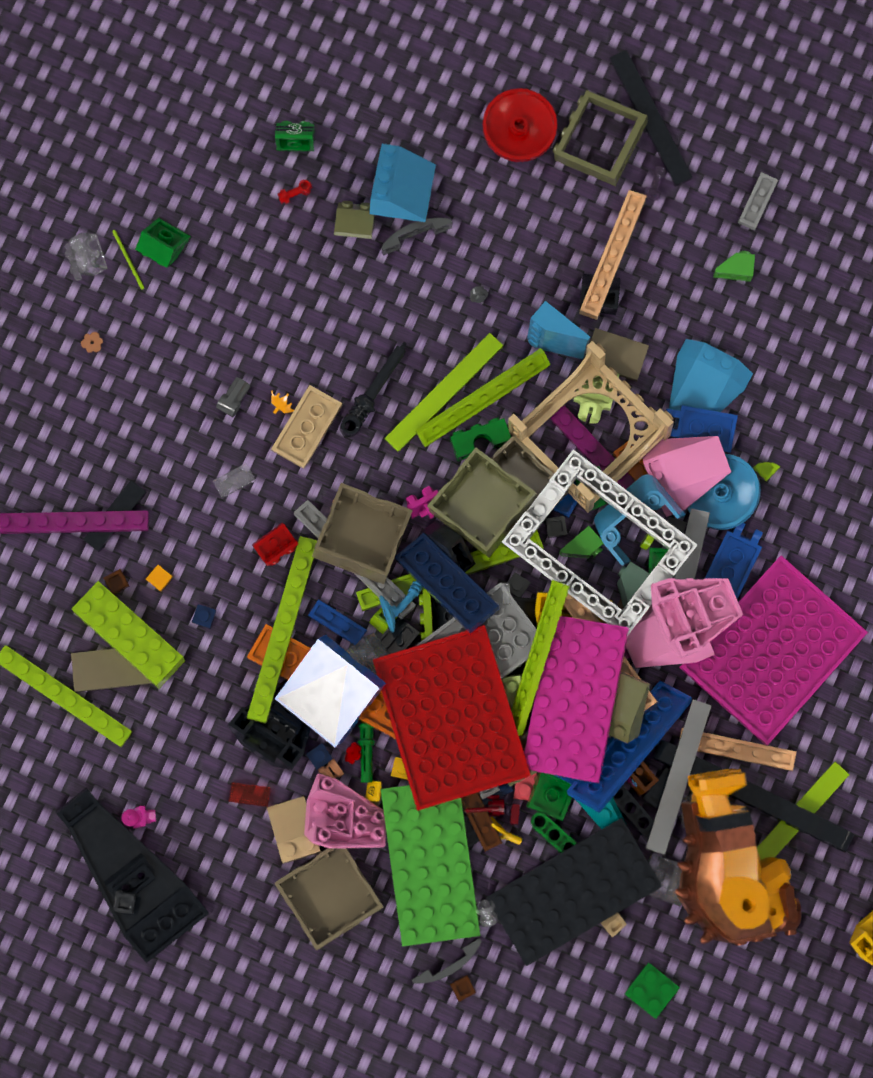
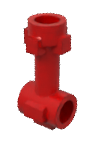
[277,180,312,204]

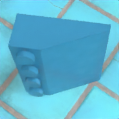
[370,144,436,222]
[527,301,590,359]

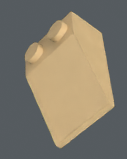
[267,796,321,864]

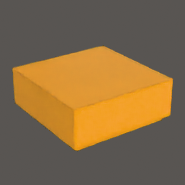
[146,565,173,592]

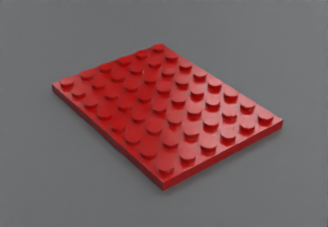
[373,625,531,811]

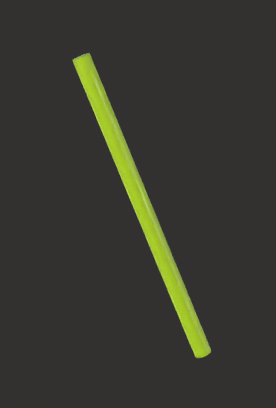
[112,230,144,290]

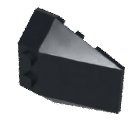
[228,680,311,770]

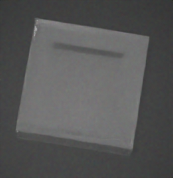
[501,583,511,605]

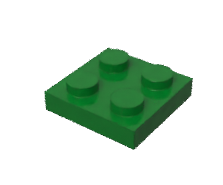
[526,772,572,821]
[624,963,680,1019]

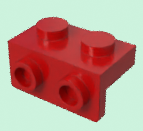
[252,522,299,566]

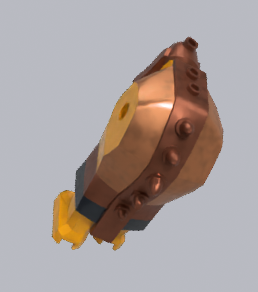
[675,769,801,945]

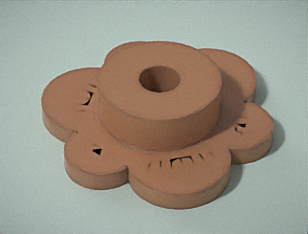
[81,332,103,353]

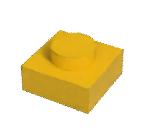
[391,757,408,780]

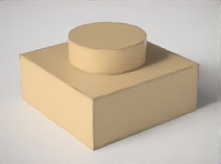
[601,913,627,938]

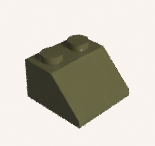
[334,201,375,239]

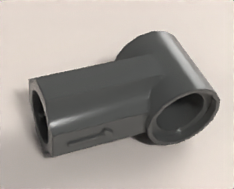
[216,377,251,417]

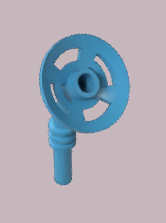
[379,581,423,633]

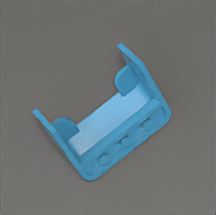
[594,474,686,566]

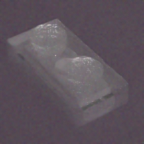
[213,463,256,498]

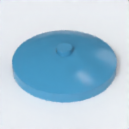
[687,454,761,530]

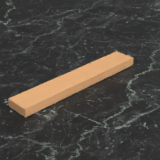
[678,728,796,771]

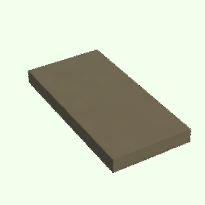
[71,649,152,692]

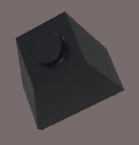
[422,520,476,572]

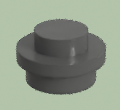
[470,286,488,303]

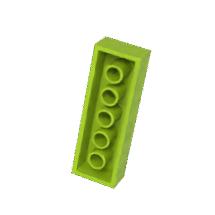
[72,581,185,689]

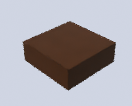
[103,569,130,595]
[450,975,476,1002]

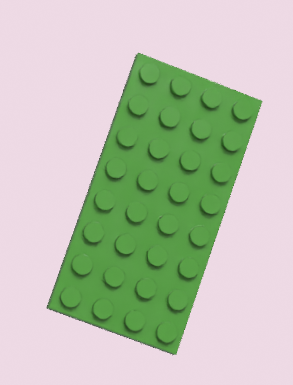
[381,785,481,946]

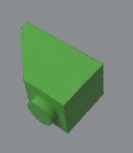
[713,251,755,282]
[559,526,604,558]

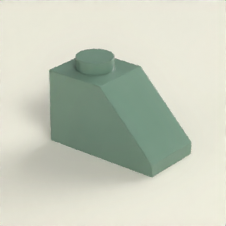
[617,562,650,607]

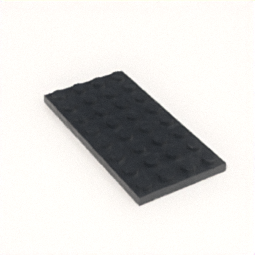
[486,817,663,966]

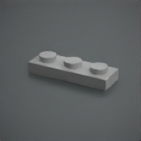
[738,172,778,231]

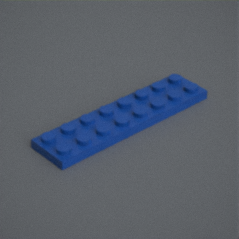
[567,681,692,813]

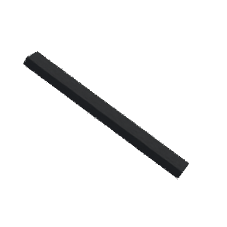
[609,50,692,187]

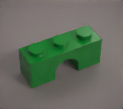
[450,418,511,462]

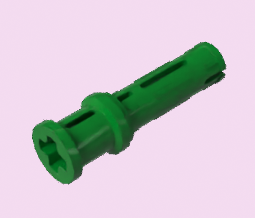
[358,723,375,783]

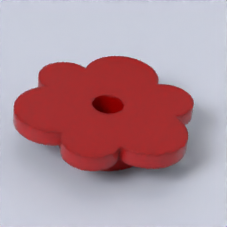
[345,742,361,764]

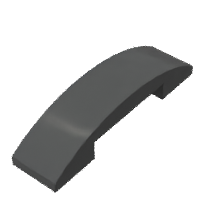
[382,218,452,256]
[412,938,481,984]

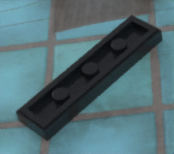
[83,480,147,552]

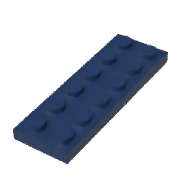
[395,533,500,634]

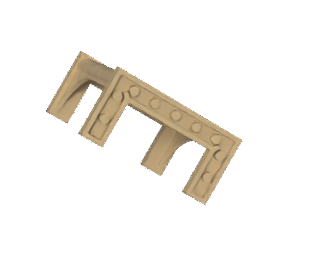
[508,341,674,513]

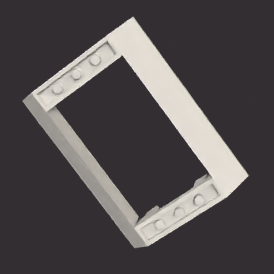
[502,450,697,635]

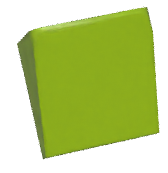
[369,607,397,634]

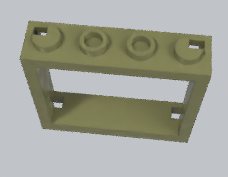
[553,90,648,187]

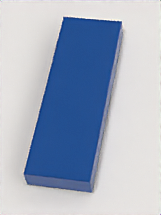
[308,599,367,647]

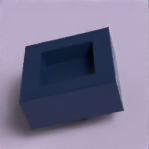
[192,604,217,629]
[306,743,333,771]

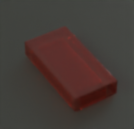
[229,782,271,807]

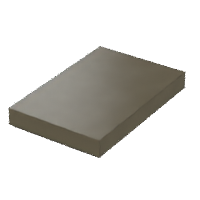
[591,328,649,382]

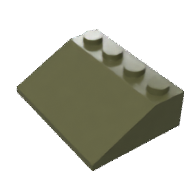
[609,672,650,743]

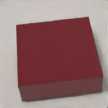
[510,804,520,825]

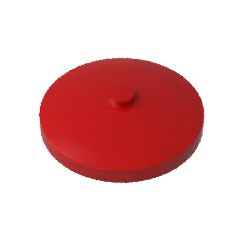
[483,88,557,162]

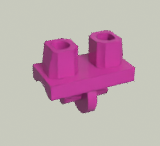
[406,486,438,519]
[121,806,156,829]

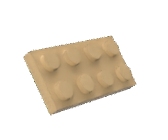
[271,385,343,469]

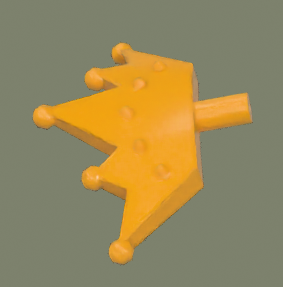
[271,390,294,414]

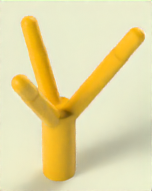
[491,817,522,845]

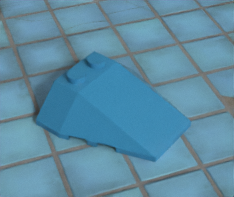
[669,339,753,412]

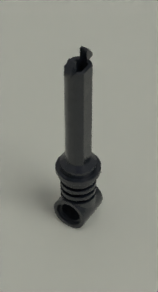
[340,342,407,437]

